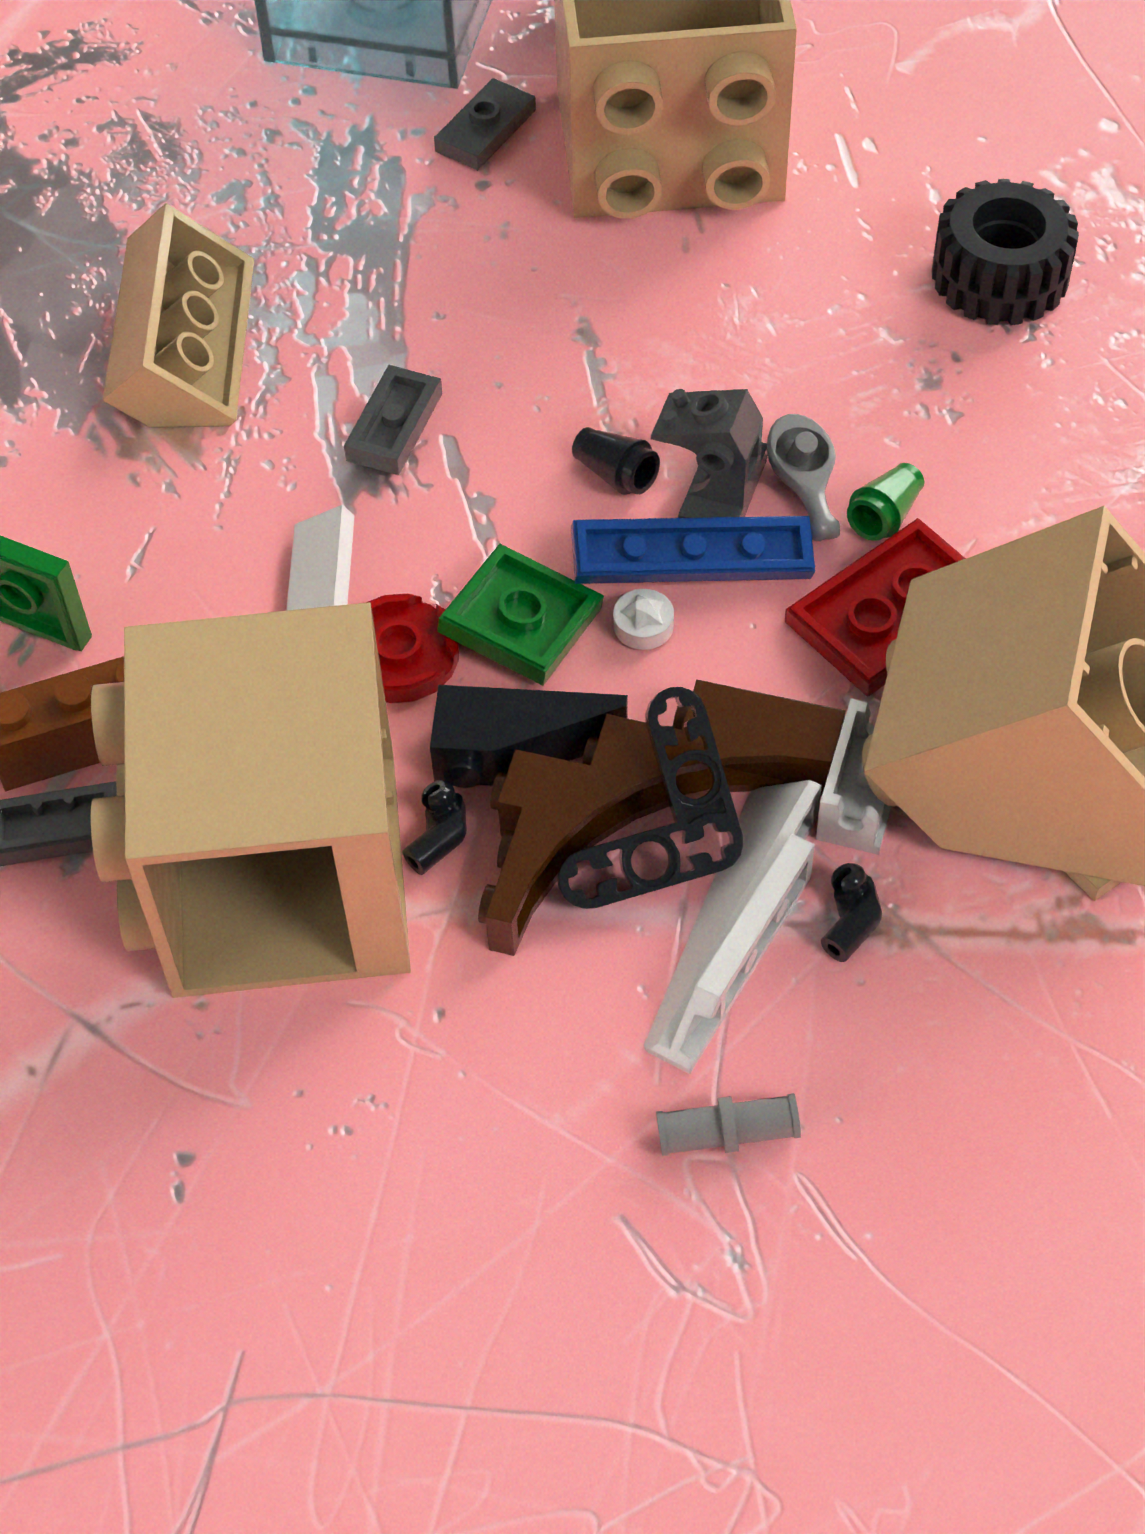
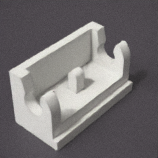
[816,698,892,855]

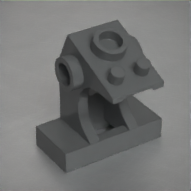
[651,388,768,518]

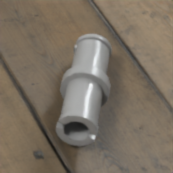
[656,1093,801,1156]

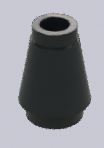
[572,427,660,495]

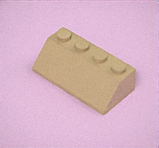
[103,203,254,427]

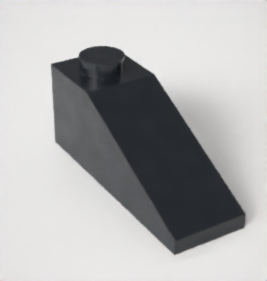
[430,685,628,788]

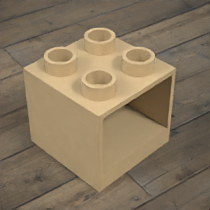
[554,0,797,219]
[91,602,411,998]

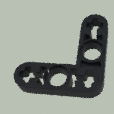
[557,687,744,909]

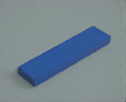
[571,516,815,584]

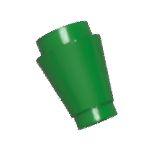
[847,463,925,541]

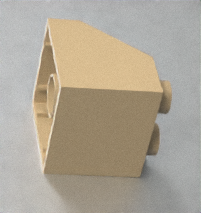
[862,505,1145,886]

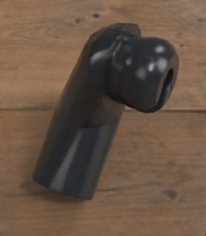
[402,780,467,875]
[821,863,882,962]

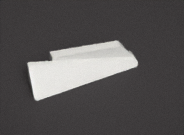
[644,780,822,1074]

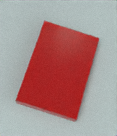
[785,518,966,697]

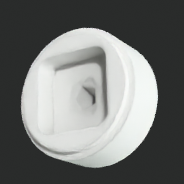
[613,589,674,650]

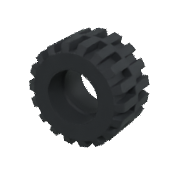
[932,179,1079,325]

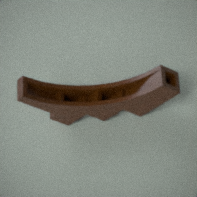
[478,679,846,956]

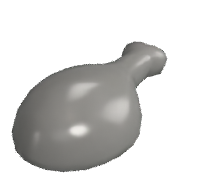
[767,414,840,541]

